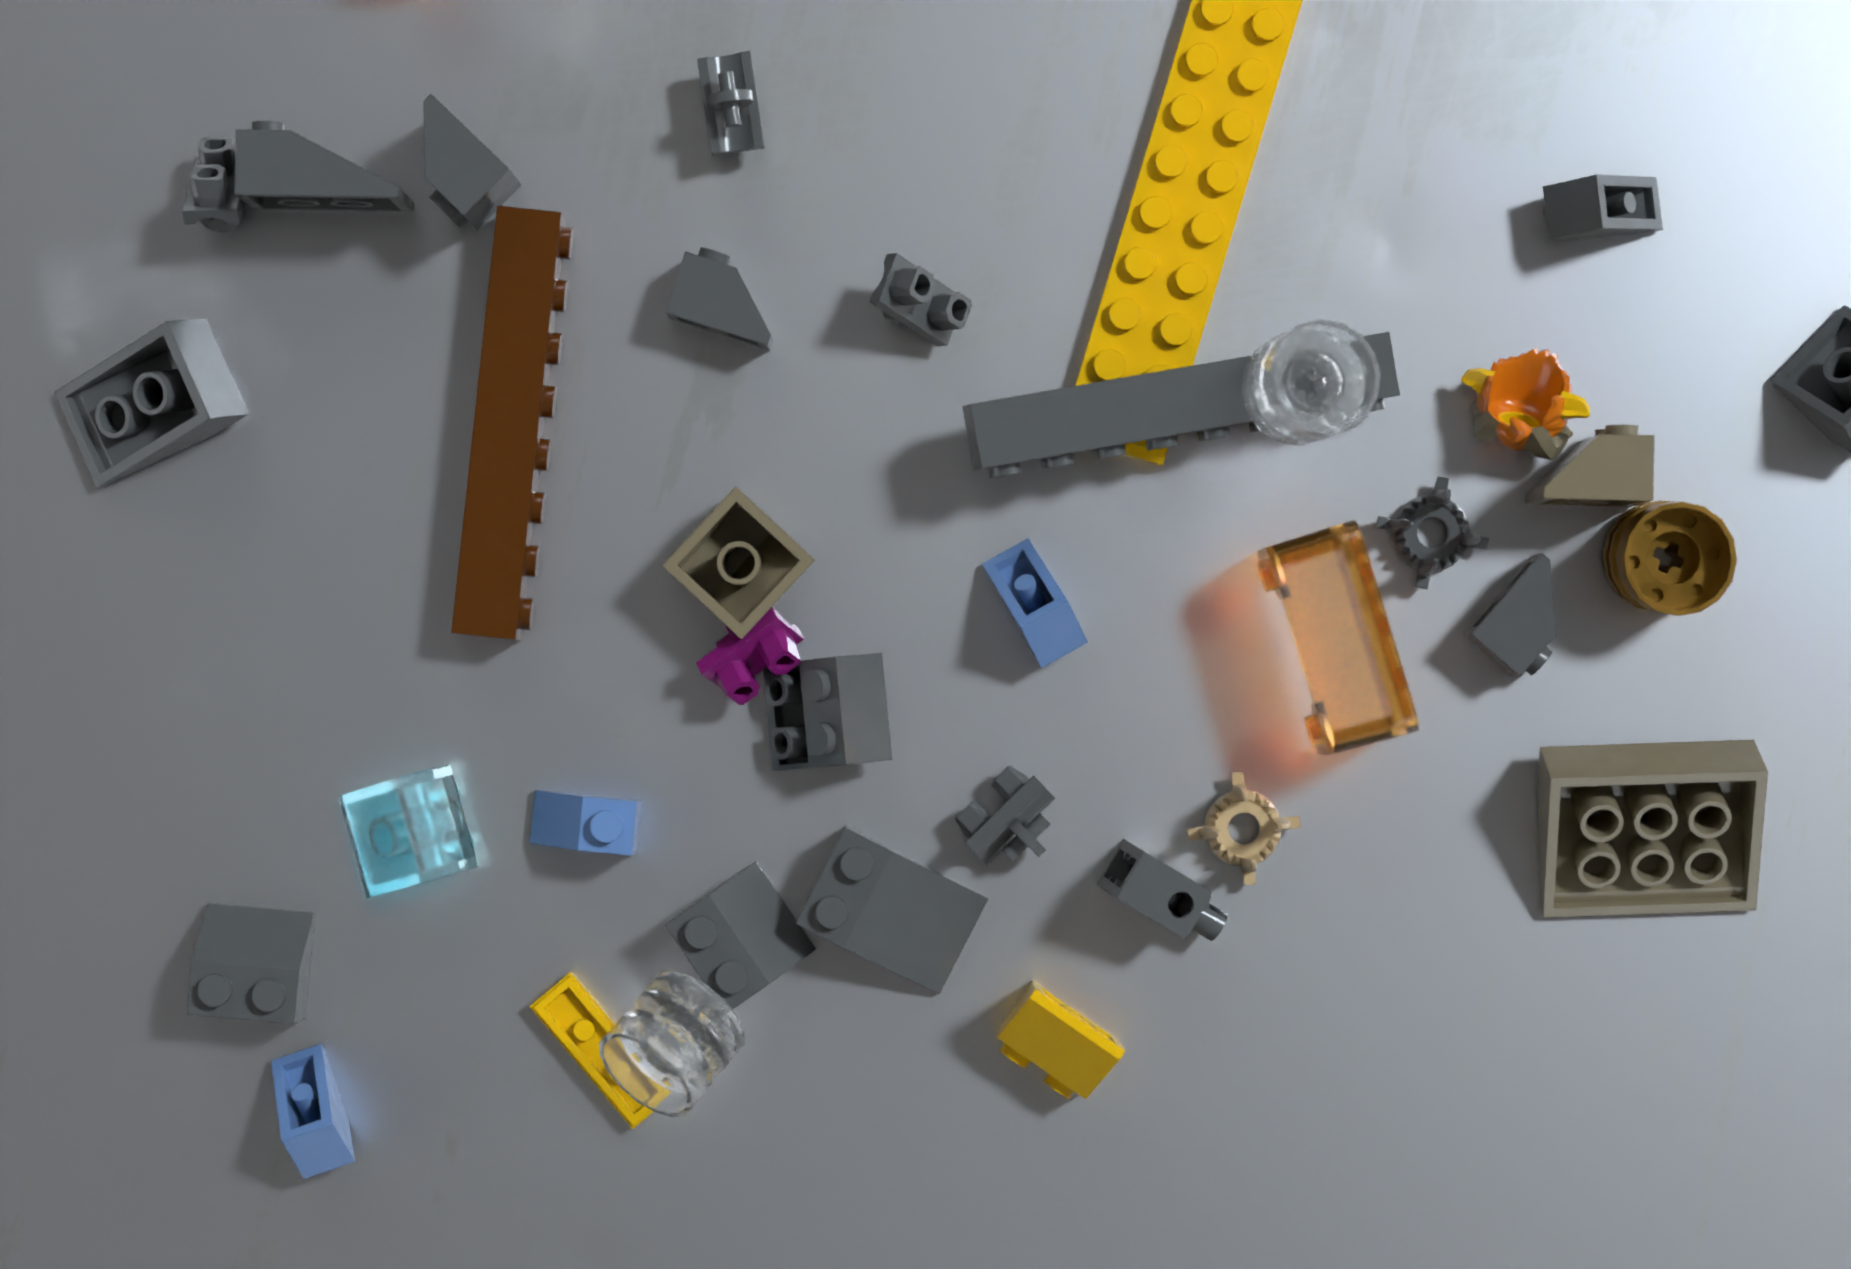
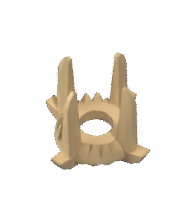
[1187,771,1301,885]

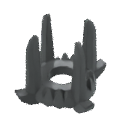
[1376,476,1489,589]

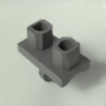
[697,51,765,156]
[182,137,244,233]
[869,253,972,347]
[955,766,1055,865]

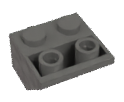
[763,653,892,771]

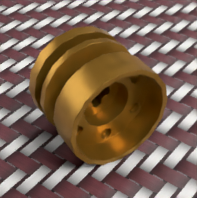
[1602,500,1737,616]

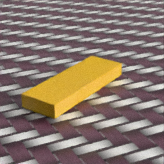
[529,971,675,1129]

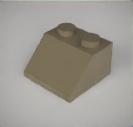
[1526,425,1654,507]
[662,487,815,639]

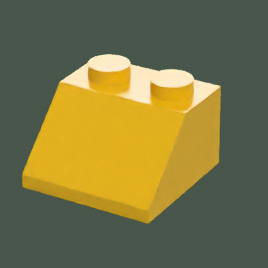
[996,981,1125,1099]

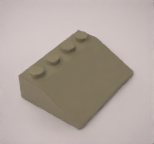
[1537,739,1768,918]

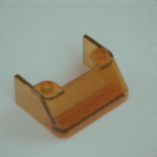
[1257,520,1419,755]

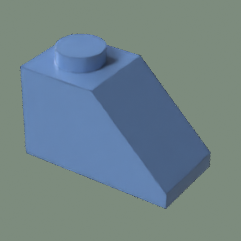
[982,538,1088,668]
[530,790,642,856]
[271,1044,355,1179]

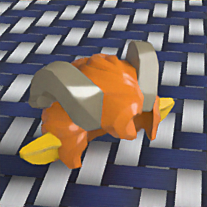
[1461,348,1590,460]

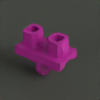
[696,607,804,705]

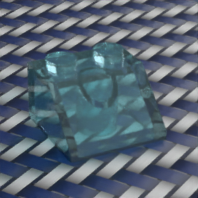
[338,764,479,898]

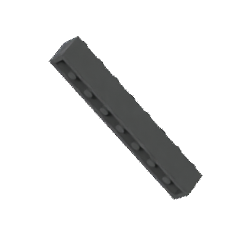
[962,332,1400,478]

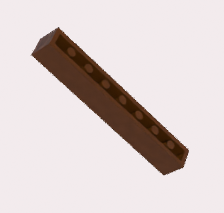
[451,205,574,640]

